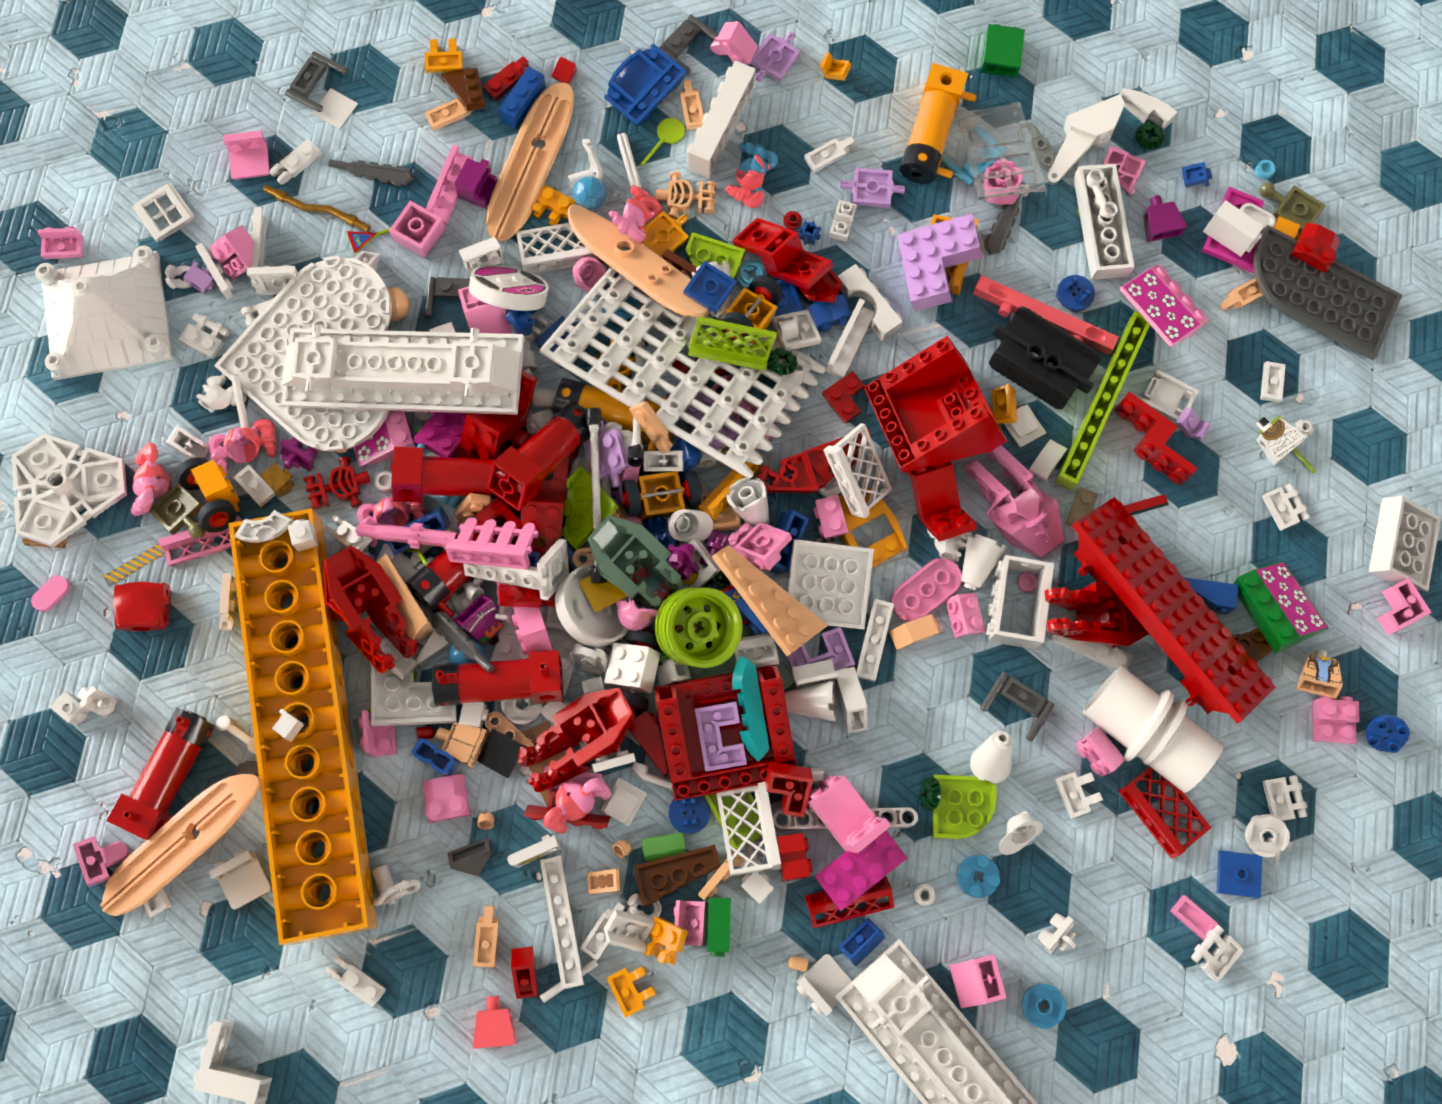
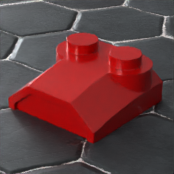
[1291,223,1340,273]

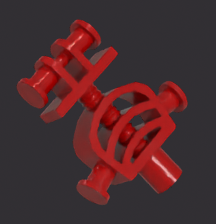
[303,457,371,510]

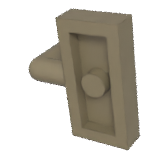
[1065,487,1099,526]

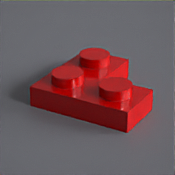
[822,371,865,424]

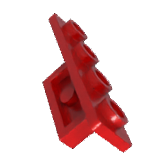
[524,788,610,829]

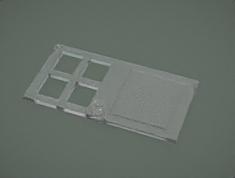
[956,102,1047,200]

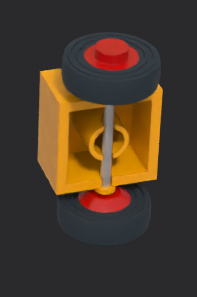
[721,275,783,346]
[176,457,240,533]
[621,471,702,520]

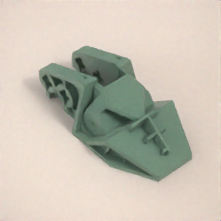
[588,515,690,611]

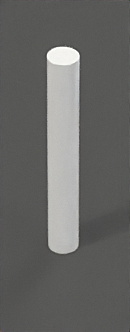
[231,374,249,428]
[540,959,598,1003]

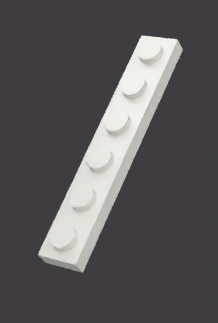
[540,856,584,990]

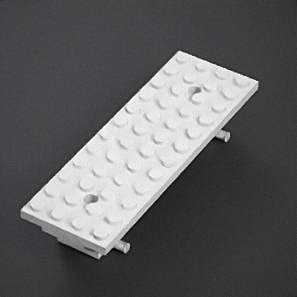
[281,324,525,415]
[835,939,1037,1104]

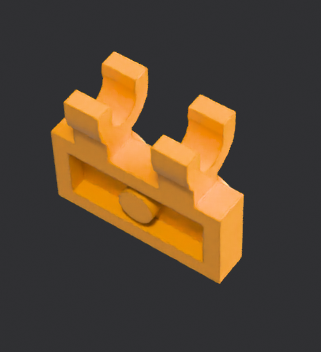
[425,38,463,73]
[532,184,577,226]
[643,916,688,965]
[607,966,656,1018]

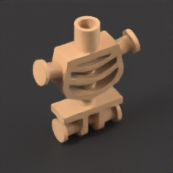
[656,171,716,220]

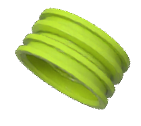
[655,588,742,668]

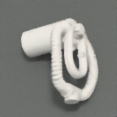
[568,139,603,190]
[371,865,421,906]

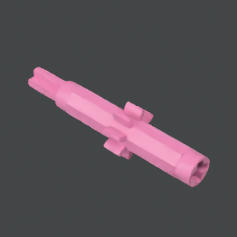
[355,523,458,549]

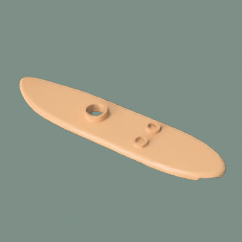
[486,83,574,241]
[568,204,710,318]
[100,774,260,916]

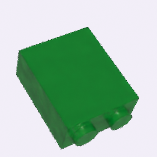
[980,24,1025,78]
[707,898,731,957]

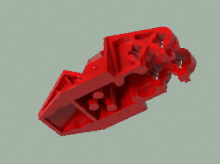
[757,429,871,493]
[324,545,418,674]
[1044,582,1149,649]
[517,688,635,792]

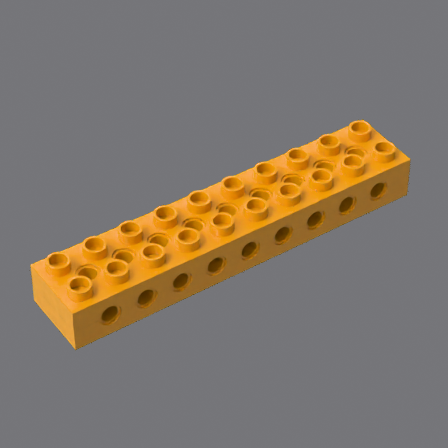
[229,508,378,945]

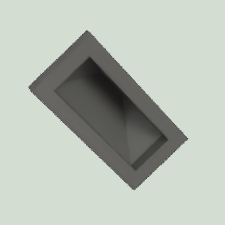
[447,838,492,876]

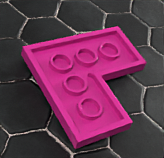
[1201,187,1264,274]
[414,412,468,457]
[814,831,907,911]

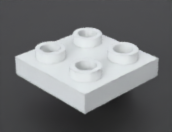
[771,309,821,351]

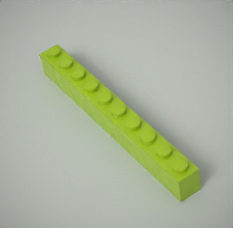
[1054,311,1150,491]

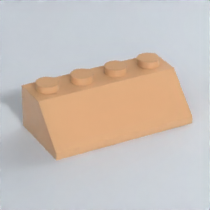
[377,554,434,641]

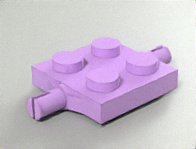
[750,31,801,82]
[840,167,905,208]
[585,421,630,488]

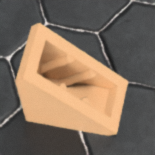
[587,869,621,894]

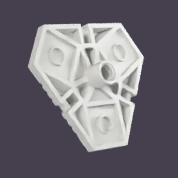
[12,433,127,547]

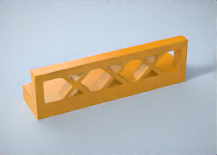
[698,453,763,522]

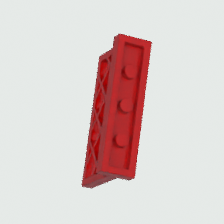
[1118,766,1211,859]

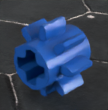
[798,221,821,245]

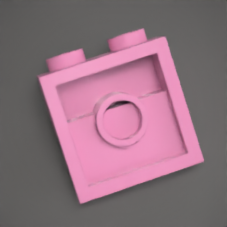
[734,522,792,571]
[1312,695,1360,744]

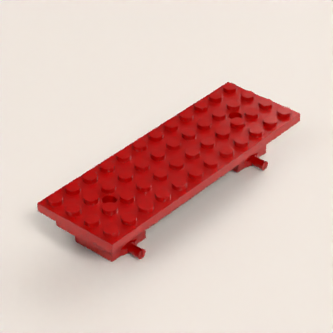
[1072,497,1276,724]

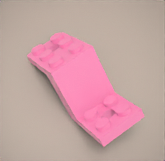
[458,287,523,366]
[806,775,891,854]

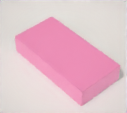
[1170,895,1218,940]

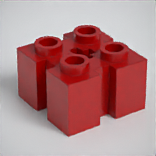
[777,833,813,882]

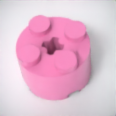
[983,160,1023,205]

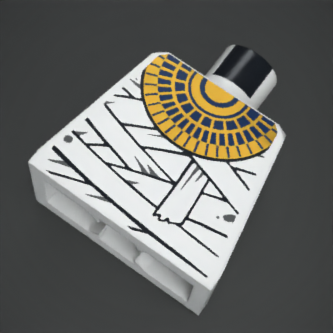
[1256,416,1307,466]

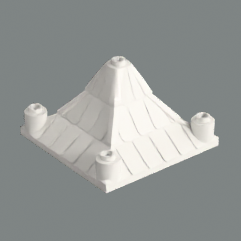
[35,246,173,381]

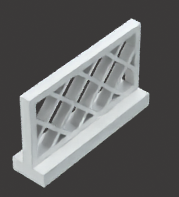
[517,223,599,274]
[824,423,892,518]
[717,782,781,876]

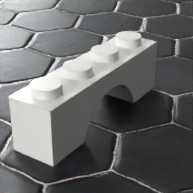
[837,264,903,341]

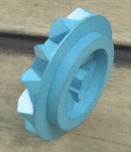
[737,260,767,288]

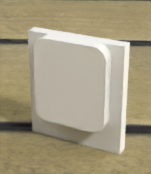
[1003,404,1046,449]
[600,777,647,827]

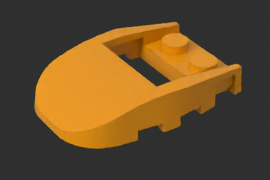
[839,488,907,568]

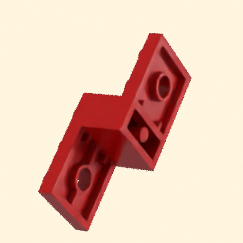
[732,218,833,290]
[1114,391,1197,486]

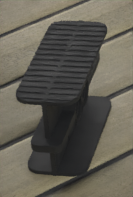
[989,306,1102,409]

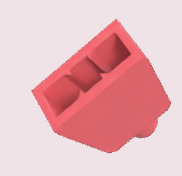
[473,996,517,1049]

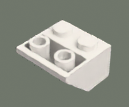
[459,237,505,278]

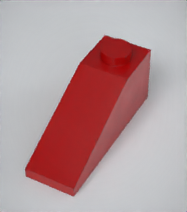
[628,711,668,777]

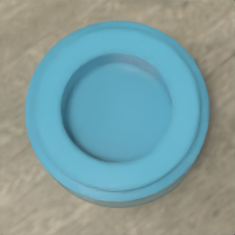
[1255,160,1276,179]

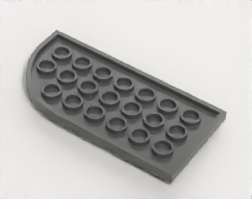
[1253,225,1402,360]

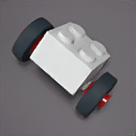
[604,630,661,712]

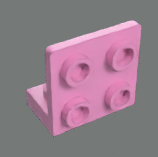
[223,130,270,180]
[359,710,398,757]

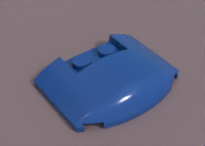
[604,44,687,126]

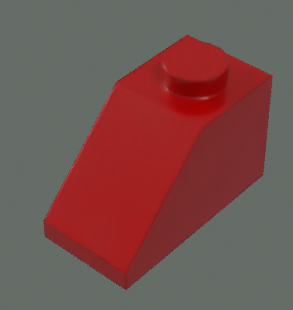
[511,946,538,999]

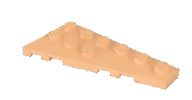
[712,545,828,656]

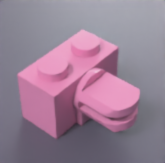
[710,21,758,65]
[73,836,129,887]

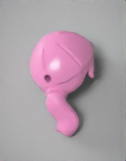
[616,598,658,631]

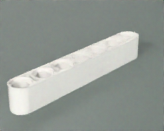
[773,808,918,831]

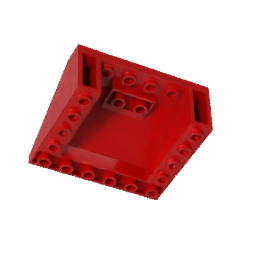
[864,335,1007,473]
[654,665,797,801]

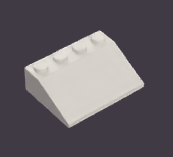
[1369,496,1441,592]

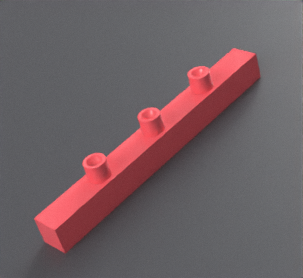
[973,275,1119,355]

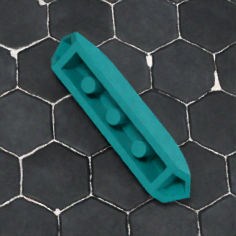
[732,656,769,762]

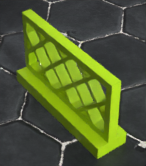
[688,316,777,371]

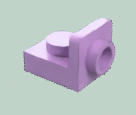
[1176,407,1211,439]

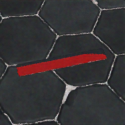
[1124,494,1169,516]

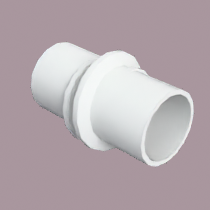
[1083,666,1224,793]

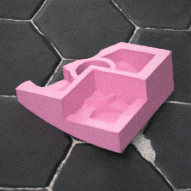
[1103,146,1146,194]

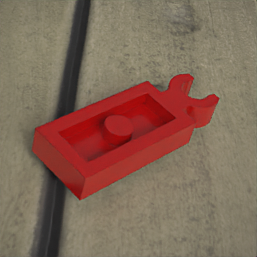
[497,584,555,608]

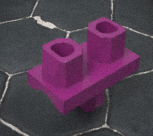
[280,437,317,472]
[699,530,729,566]
[667,543,700,580]

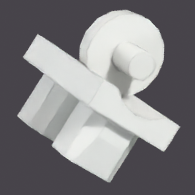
[77,686,118,718]
[1038,913,1076,955]

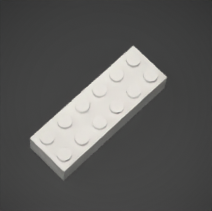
[687,61,756,180]
[1073,164,1134,280]

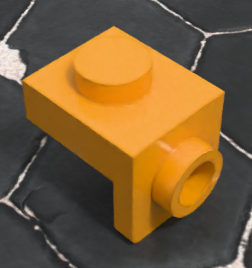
[820,53,852,81]

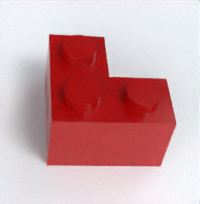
[765,761,813,818]

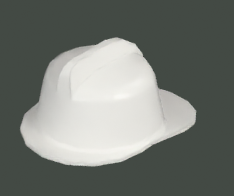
[667,509,713,542]
[999,811,1043,855]

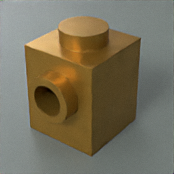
[260,462,295,497]

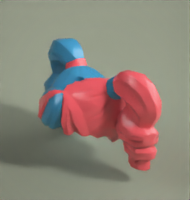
[725,142,778,208]

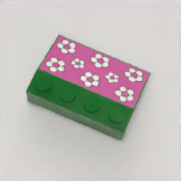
[1233,561,1329,654]

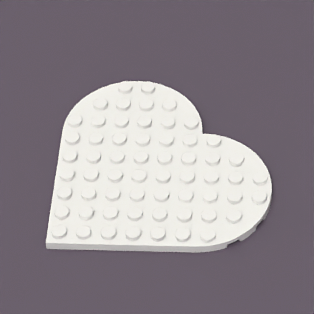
[214,256,392,452]

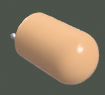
[788,956,812,972]

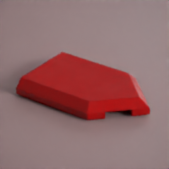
[797,269,842,303]

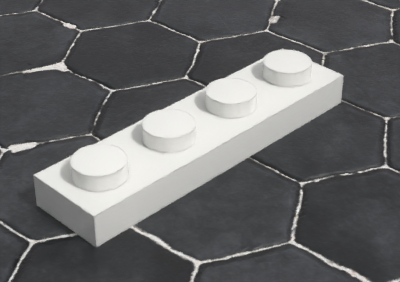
[856,598,894,682]
[1049,634,1134,670]

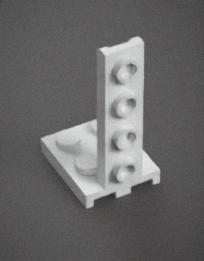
[247,207,297,295]
[464,539,569,600]
[581,676,636,773]

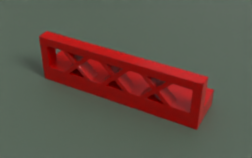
[805,876,895,929]

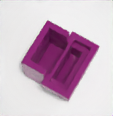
[454,158,498,209]

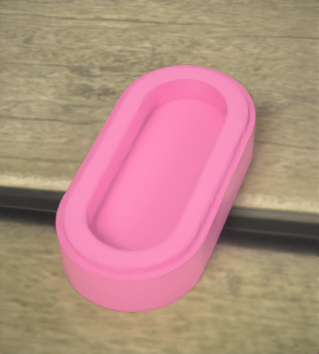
[31,576,70,612]

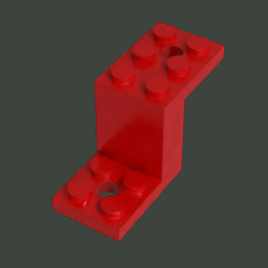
[456,370,538,459]
[520,456,569,559]
[896,461,977,542]

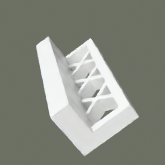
[826,298,875,379]

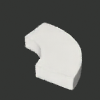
[234,510,294,543]

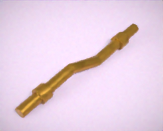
[263,184,371,232]

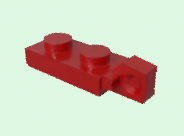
[483,56,529,101]

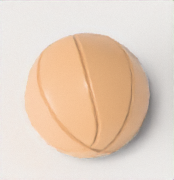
[388,287,410,322]

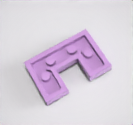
[786,627,855,671]
[695,702,747,772]

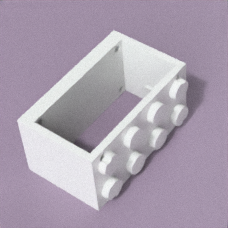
[985,555,1054,650]

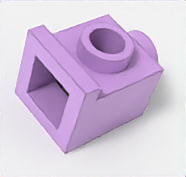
[184,261,216,294]

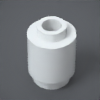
[532,388,557,408]

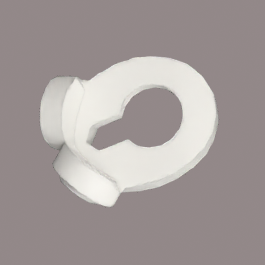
[165,265,192,289]
[627,893,662,919]

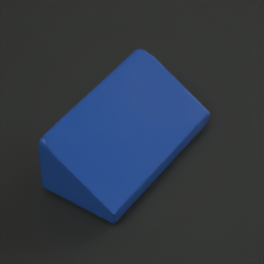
[838,918,885,967]

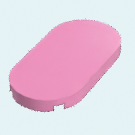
[891,558,962,622]

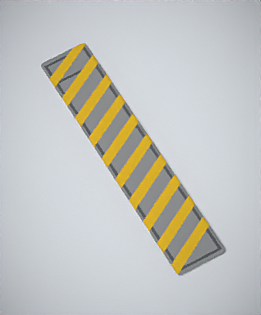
[103,544,165,586]

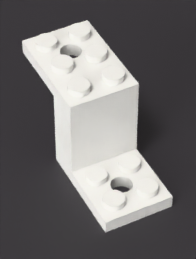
[193,1019,272,1104]

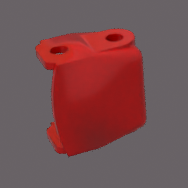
[113,582,172,632]

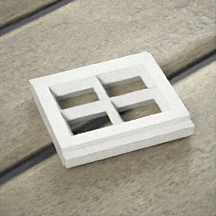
[132,183,196,242]

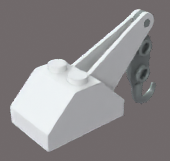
[1016,94,1125,185]

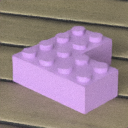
[897,214,983,311]

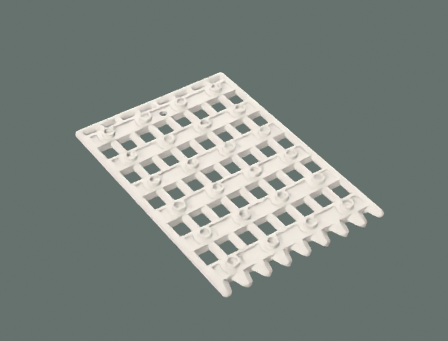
[540,250,826,478]

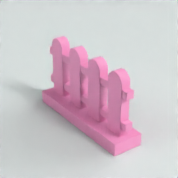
[445,518,539,570]

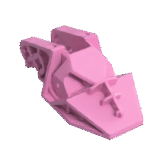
[964,445,1064,559]

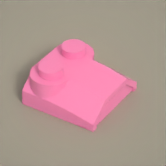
[422,774,471,824]

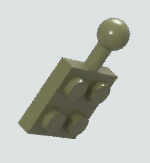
[1259,182,1326,234]
[149,483,205,539]

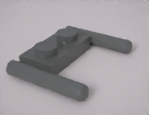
[659,14,718,74]
[285,51,349,112]
[424,277,470,318]
[980,672,1055,741]

